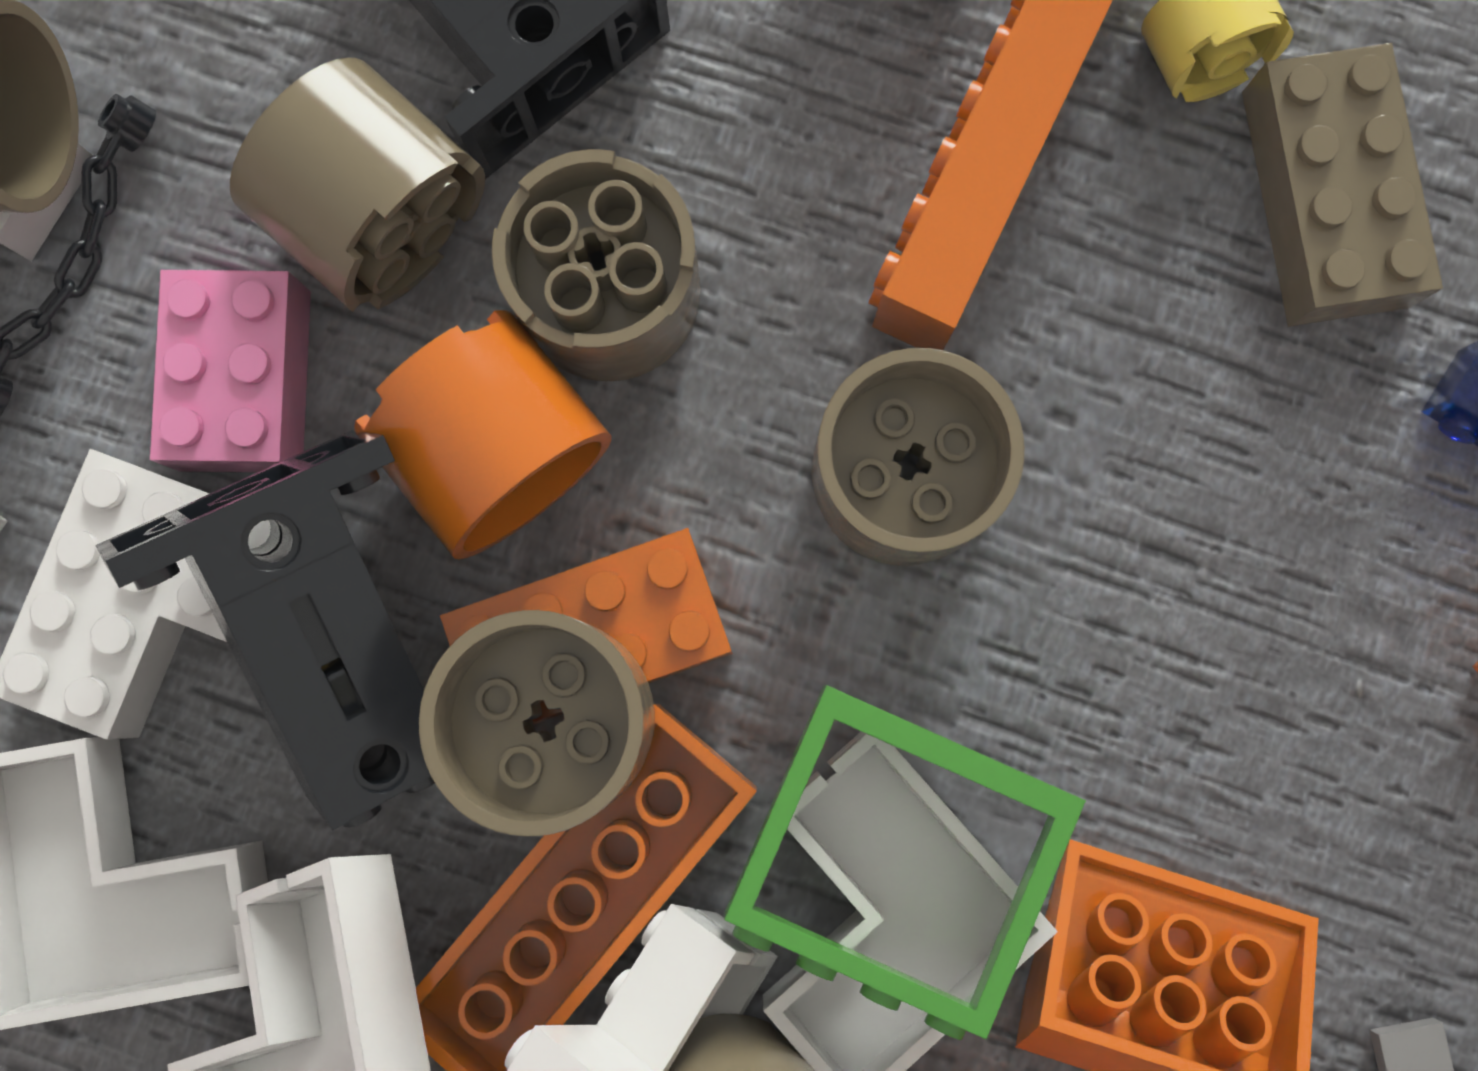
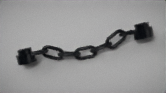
[0,94,156,417]

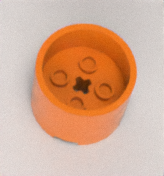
[354,310,612,560]

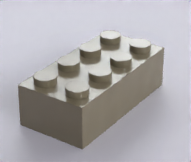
[1242,43,1443,327]

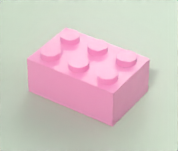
[150,270,311,472]

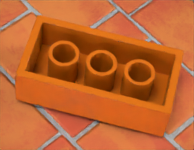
[440,528,733,725]

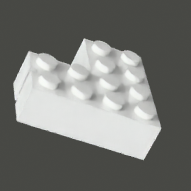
[0,449,271,740]
[763,732,1058,1071]
[0,737,268,1030]
[167,854,431,1071]
[505,904,778,1071]

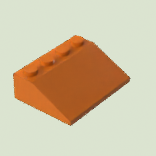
[1015,839,1319,1071]

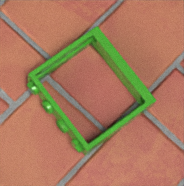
[724,685,1086,1040]

